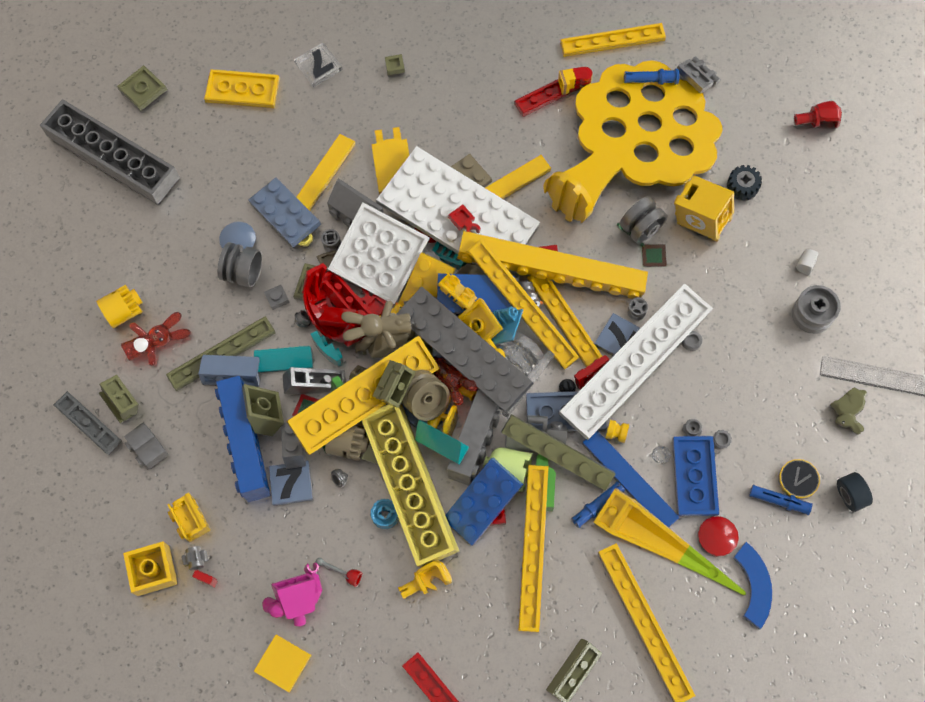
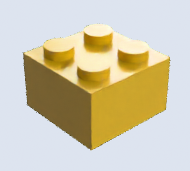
[123,541,178,596]

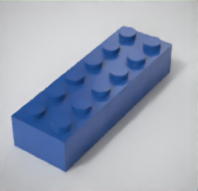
[215,376,271,502]

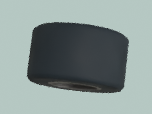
[837,472,873,512]

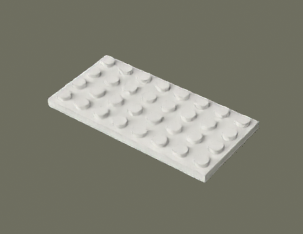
[376,146,540,265]

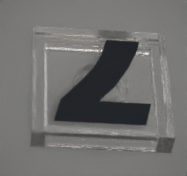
[294,43,343,87]

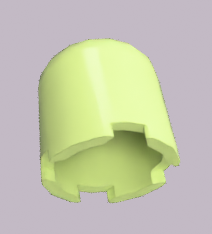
[483,447,532,492]

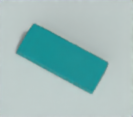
[254,346,313,373]
[415,420,469,465]

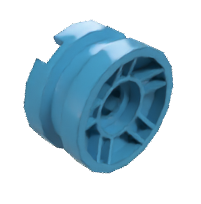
[371,499,399,530]

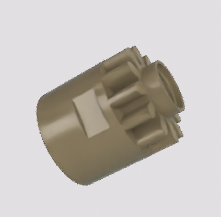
[325,425,370,461]

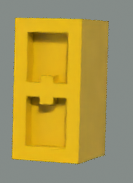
[167,492,211,542]

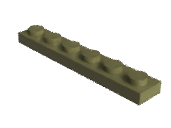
[501,414,615,491]

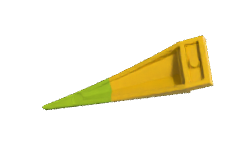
[593,488,746,595]

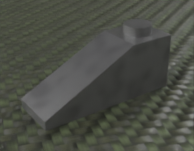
[282,367,346,394]

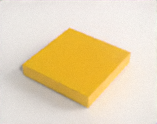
[254,634,312,693]

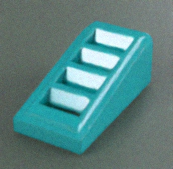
[431,241,467,270]

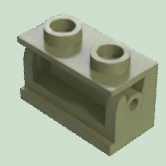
[99,375,139,423]

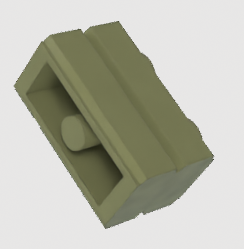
[373,360,416,408]

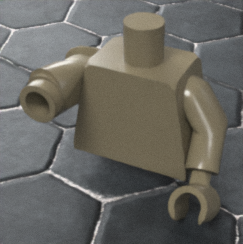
[355,313,415,358]

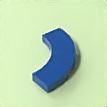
[733,542,772,630]

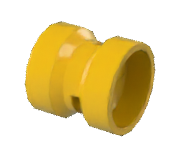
[605,419,629,443]

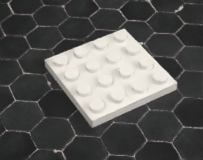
[328,203,430,305]

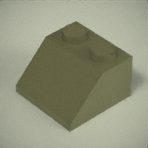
[242,384,284,437]

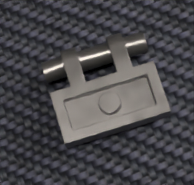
[677,56,721,93]

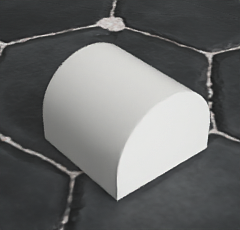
[796,249,819,276]

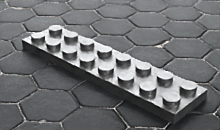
[397,286,534,413]

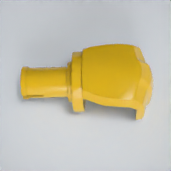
[398,560,452,599]

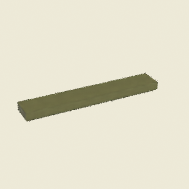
[166,316,276,391]

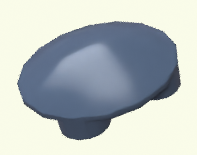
[219,222,256,249]

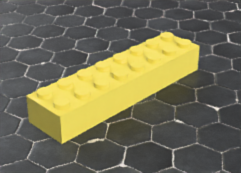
[362,404,460,567]

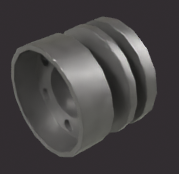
[217,242,262,287]

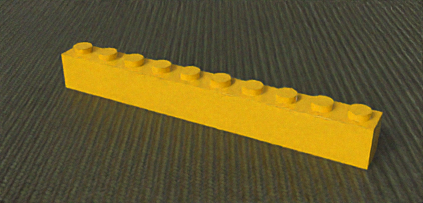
[457,231,648,299]

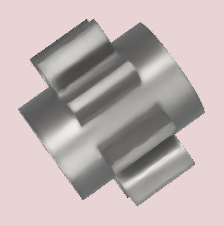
[181,546,208,570]

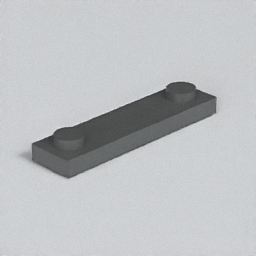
[53,391,122,455]

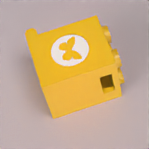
[674,175,734,242]

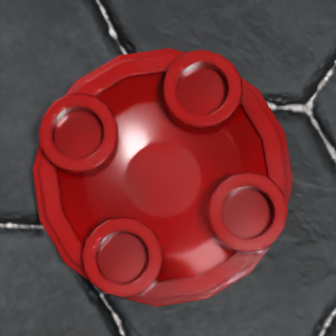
[697,516,739,557]

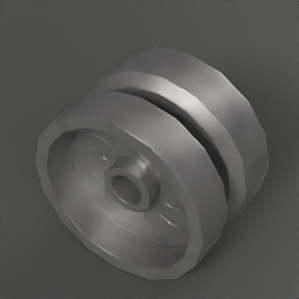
[619,196,668,244]
[792,285,841,334]

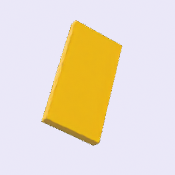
[204,69,280,108]

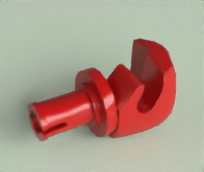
[794,101,842,128]

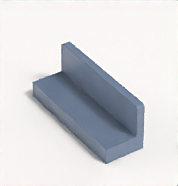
[199,355,260,387]

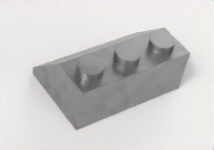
[327,178,384,227]

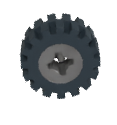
[727,165,762,201]

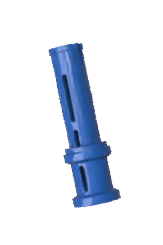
[624,68,679,85]

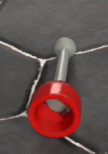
[315,558,363,587]

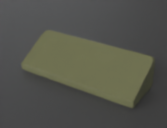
[546,639,603,702]

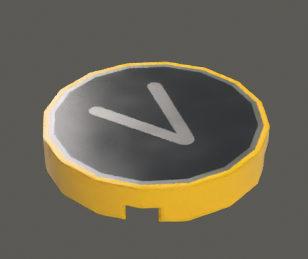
[778,459,820,499]

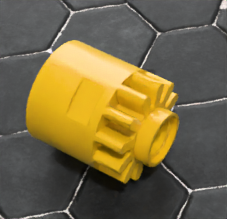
[96,285,143,329]

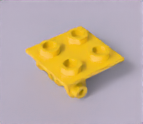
[438,273,477,309]

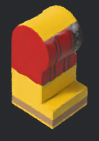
[558,67,593,95]

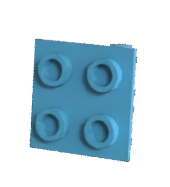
[491,306,523,344]

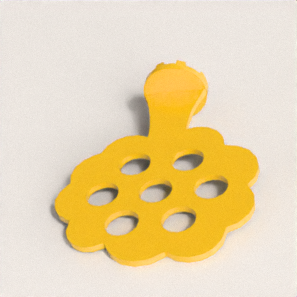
[543,60,723,223]

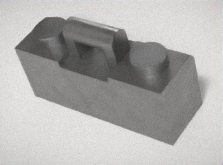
[505,415,567,452]

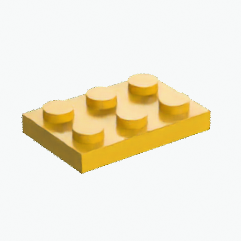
[398,252,456,306]

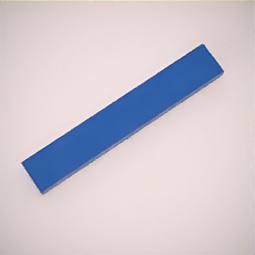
[582,430,680,527]

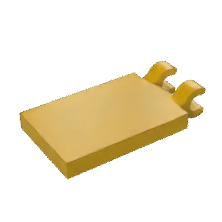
[371,127,409,195]

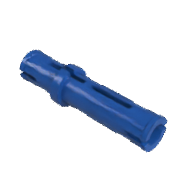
[571,481,625,528]
[749,484,813,516]

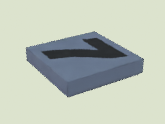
[594,313,641,356]
[269,460,313,506]

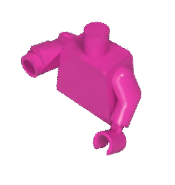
[262,562,322,626]

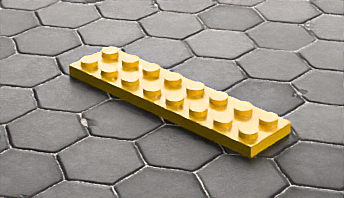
[286,336,440,455]

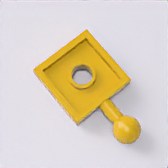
[458,298,505,357]

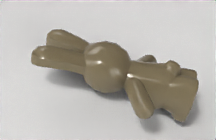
[341,301,411,349]

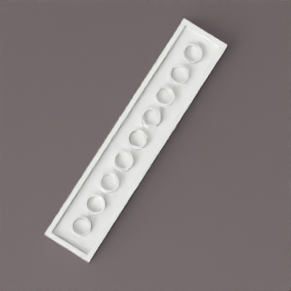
[558,284,713,440]

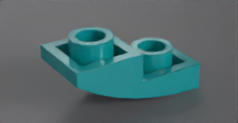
[310,331,343,367]

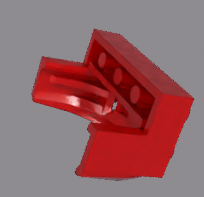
[302,263,372,347]

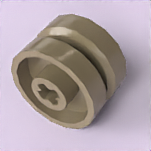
[401,369,450,421]

